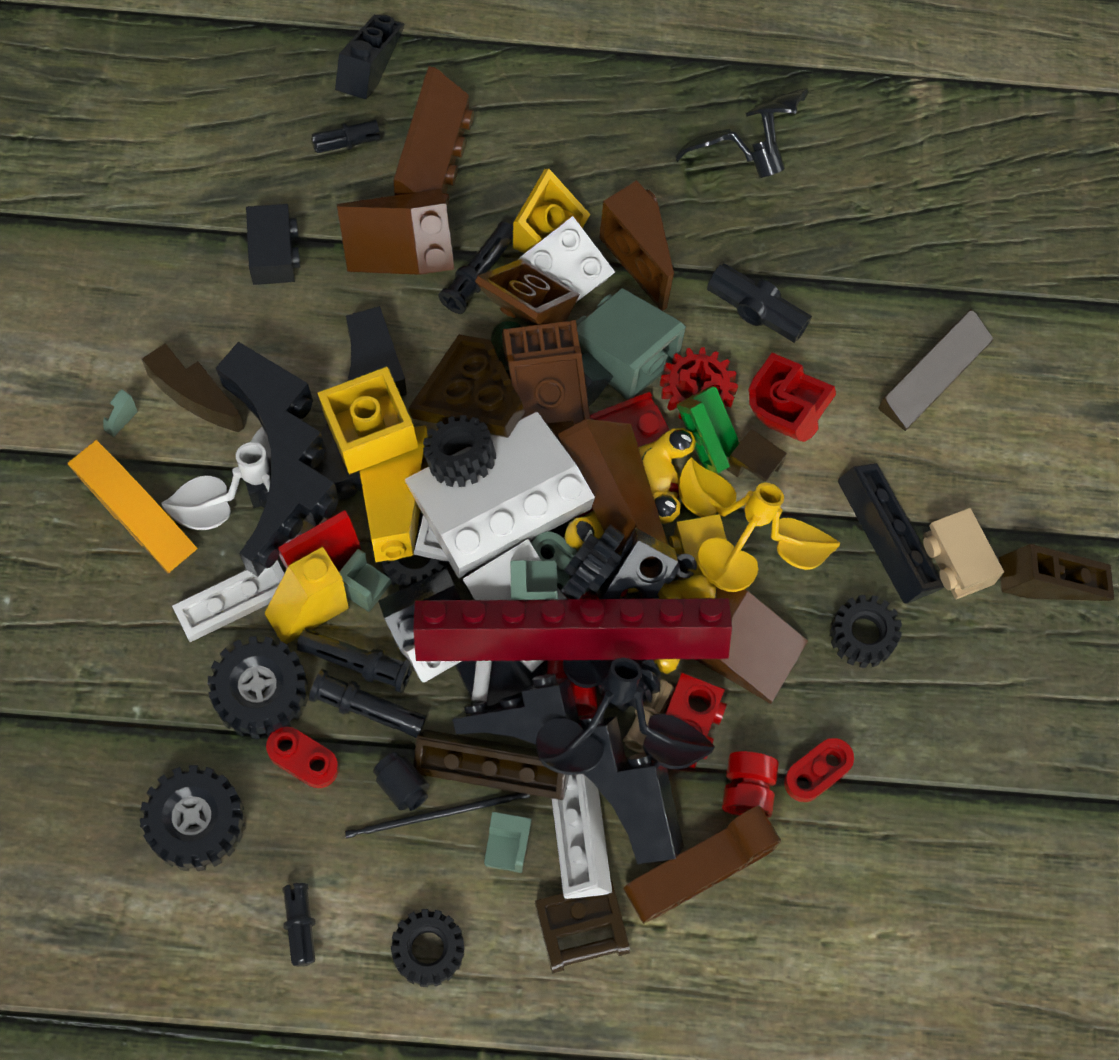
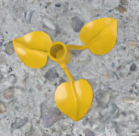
[678,457,840,592]

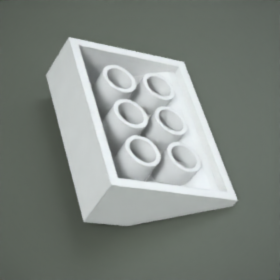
[405,412,595,578]

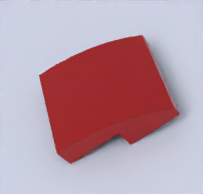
[278,510,362,572]

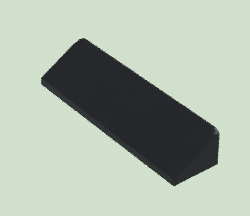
[838,463,944,604]

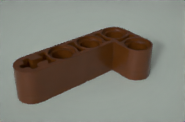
[623,805,781,924]

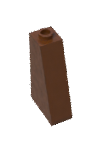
[558,419,668,565]

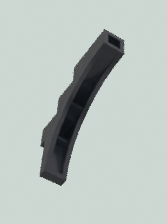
[245,306,407,508]
[216,342,339,577]
[452,673,684,864]

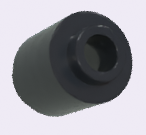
[373,752,430,811]

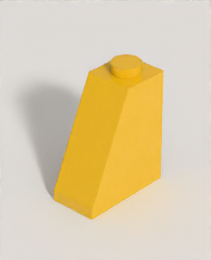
[264,547,349,644]

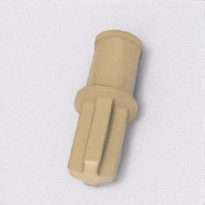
[623,679,674,753]

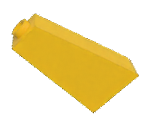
[359,425,429,562]

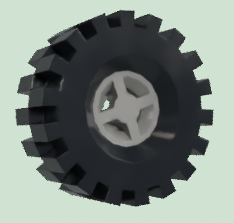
[207,636,309,739]
[140,765,246,871]

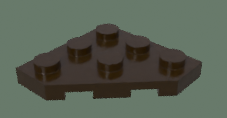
[408,334,525,438]

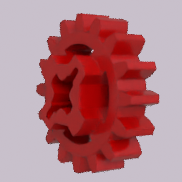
[660,347,738,420]

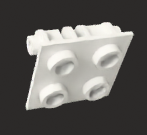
[518,216,615,302]

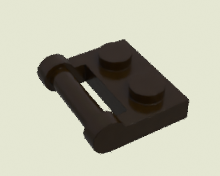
[535,881,630,974]

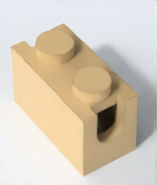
[923,508,1004,600]

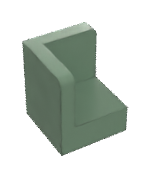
[339,549,391,612]
[510,560,558,600]
[484,812,531,873]

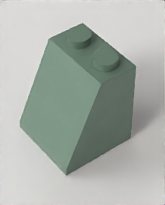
[576,288,686,400]

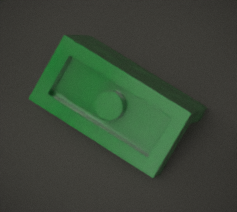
[676,386,740,473]

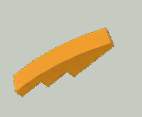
[67,440,198,574]

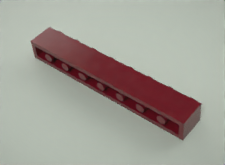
[413,598,732,661]

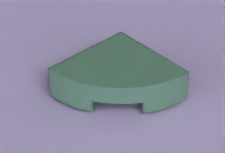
[103,389,138,437]

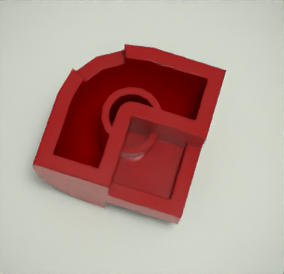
[748,353,836,442]

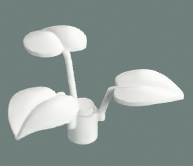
[161,419,327,556]

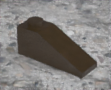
[999,544,1114,601]

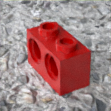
[666,673,727,768]

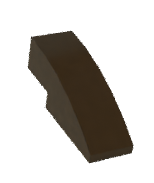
[141,343,244,432]

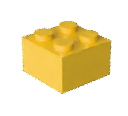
[317,367,419,474]

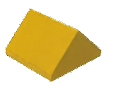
[513,169,590,253]

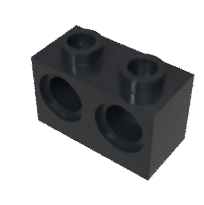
[597,527,679,599]

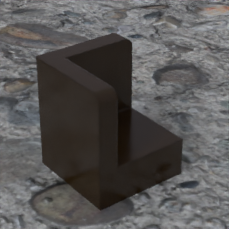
[726,429,787,481]

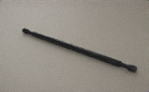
[345,793,530,839]

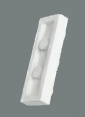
[172,560,284,642]

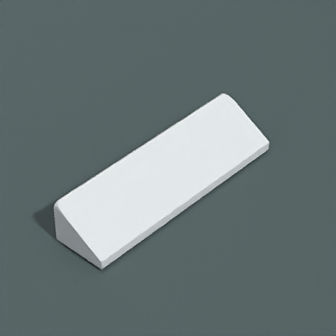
[552,774,612,899]

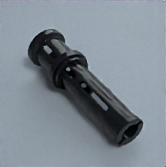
[438,221,513,314]
[297,628,413,693]
[309,668,427,738]

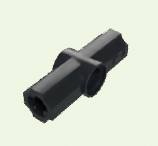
[707,263,812,343]

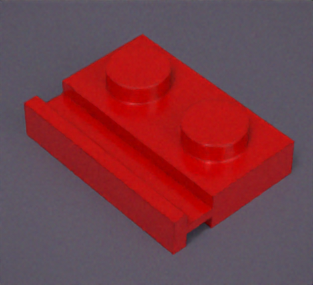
[590,391,670,447]

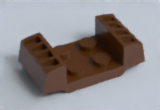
[502,320,590,425]

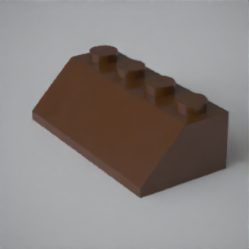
[393,66,474,208]

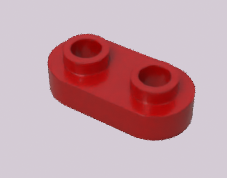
[266,727,339,788]
[784,738,854,802]

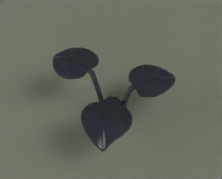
[676,88,809,178]
[536,658,715,775]

